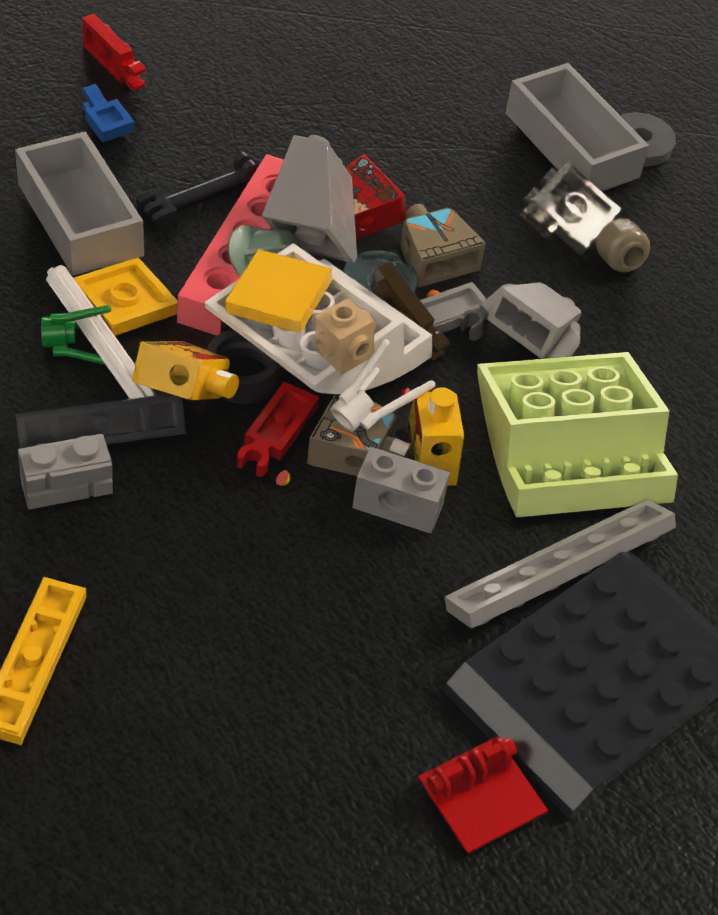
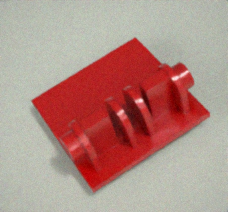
[418,737,548,854]

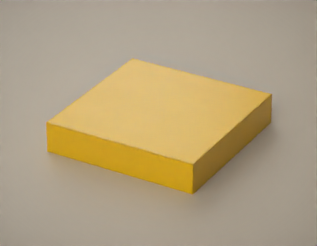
[225,249,332,334]
[74,258,178,336]

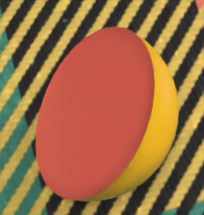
[276,470,290,486]

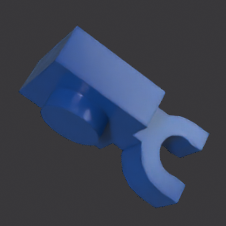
[83,84,134,143]

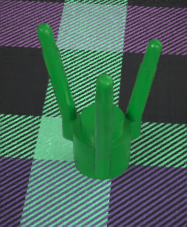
[41,305,111,366]

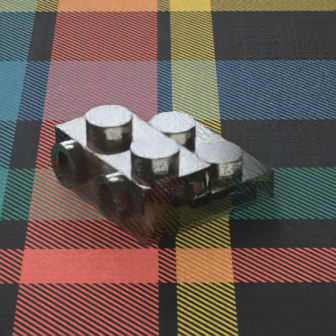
[520,161,620,256]

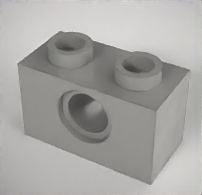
[352,446,450,534]

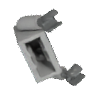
[460,282,581,359]

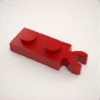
[82,14,146,91]
[237,382,320,477]

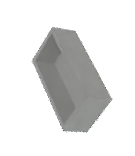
[506,63,649,197]
[15,131,144,276]

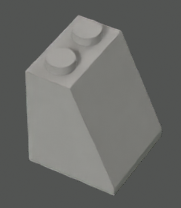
[262,135,357,263]

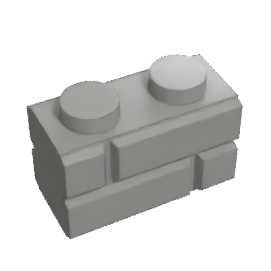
[18,434,113,510]

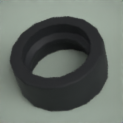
[207,330,281,404]

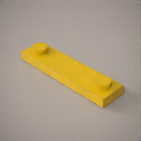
[0,577,86,745]

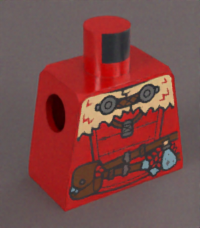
[346,154,406,240]

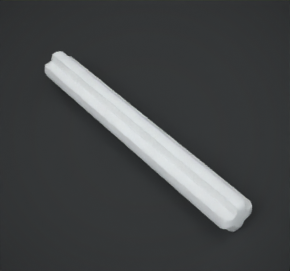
[46,265,157,398]

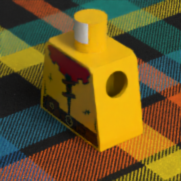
[131,341,239,400]
[407,387,464,486]

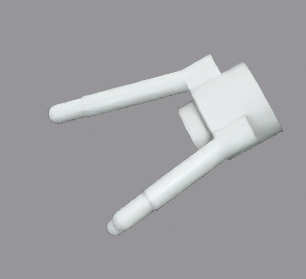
[330,339,435,432]

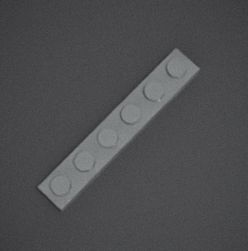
[445,499,676,629]

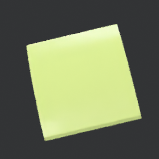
[477,352,678,517]

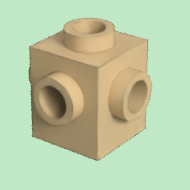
[314,298,376,375]

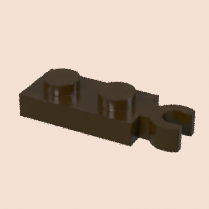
[370,261,450,362]

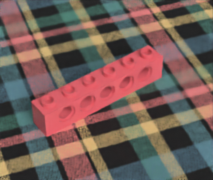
[177,154,284,336]

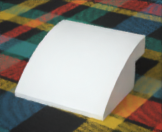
[205,243,432,394]

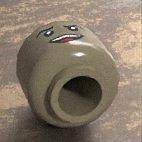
[596,218,650,273]

